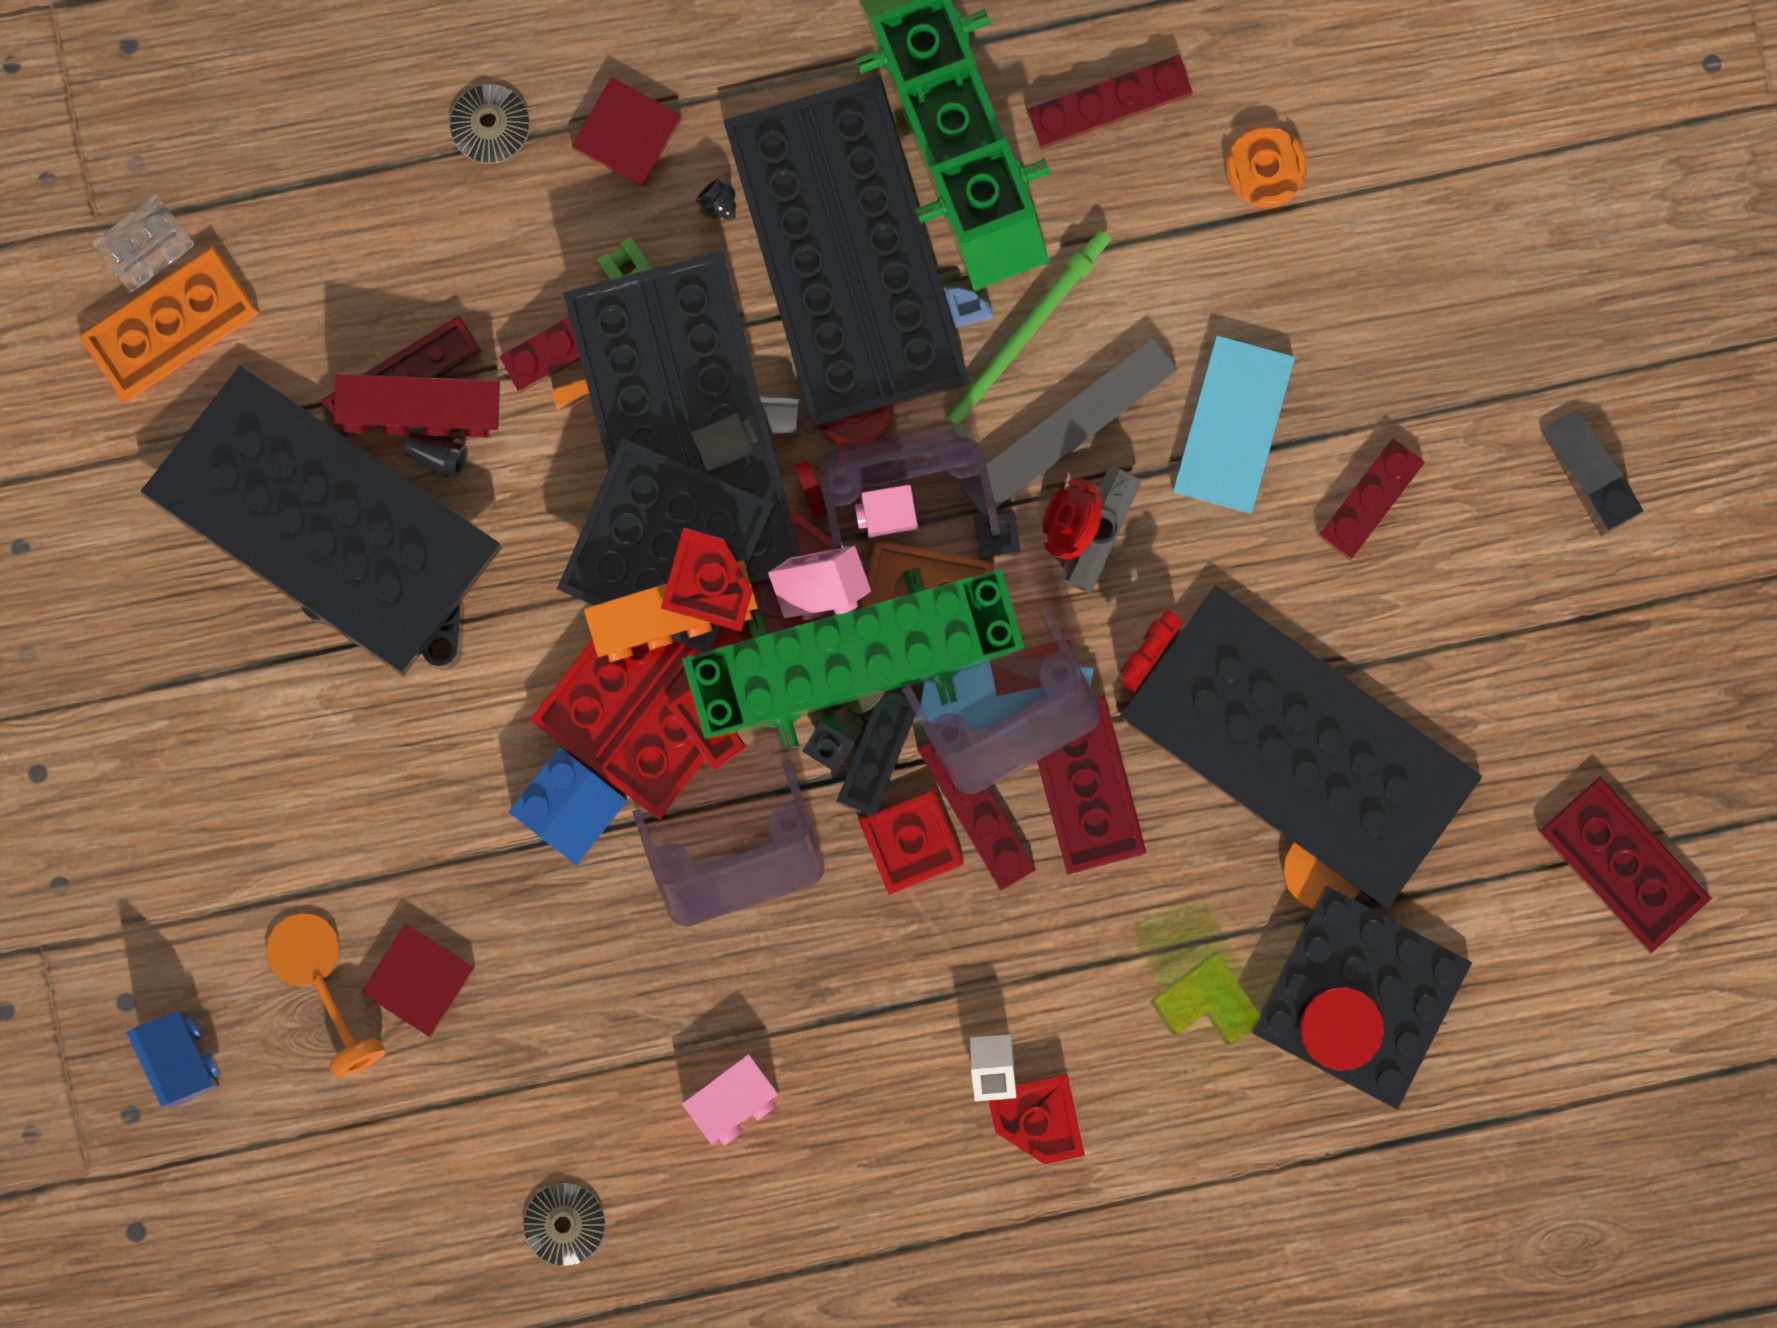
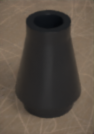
[404,432,468,477]

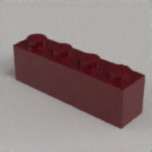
[334,374,500,438]

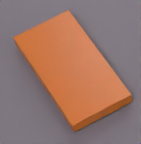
[78,246,259,404]

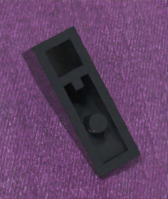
[1541,410,1644,537]

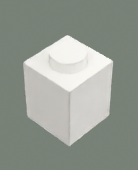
[970,1034,1016,1101]

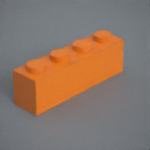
[583,560,759,662]

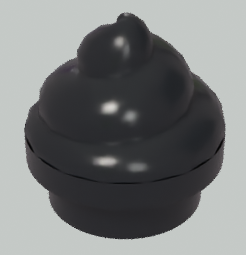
[695,178,737,220]

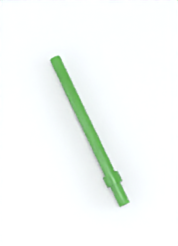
[945,229,1112,427]

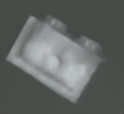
[92,194,194,292]

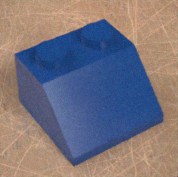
[509,747,627,866]
[126,1011,221,1108]

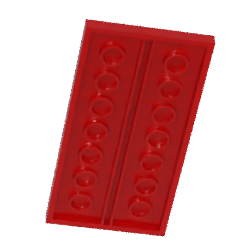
[530,507,843,820]

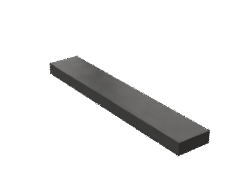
[959,338,1178,516]

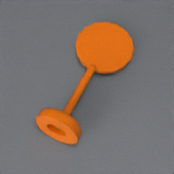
[266,913,386,1078]

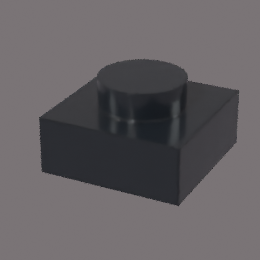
[974,512,1021,560]

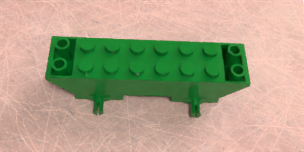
[855,0,1051,292]
[682,568,1025,751]

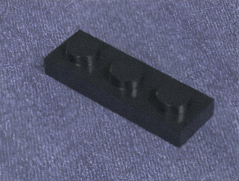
[836,690,920,818]

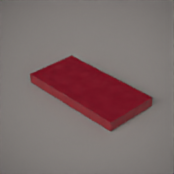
[1025,695,1147,875]
[1538,776,1712,954]

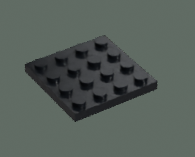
[557,438,774,653]
[1250,886,1472,1110]

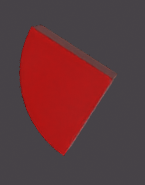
[794,460,828,519]

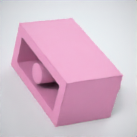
[855,485,917,541]
[768,545,871,620]
[682,1054,779,1146]

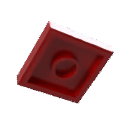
[858,788,965,895]

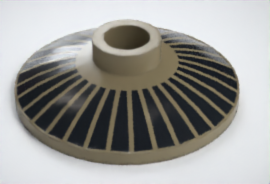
[449,84,530,164]
[523,1183,606,1266]

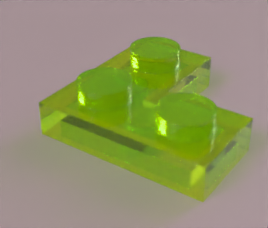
[1149,953,1259,1045]

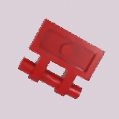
[1119,609,1182,694]

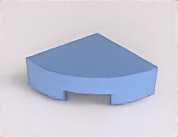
[943,286,994,329]

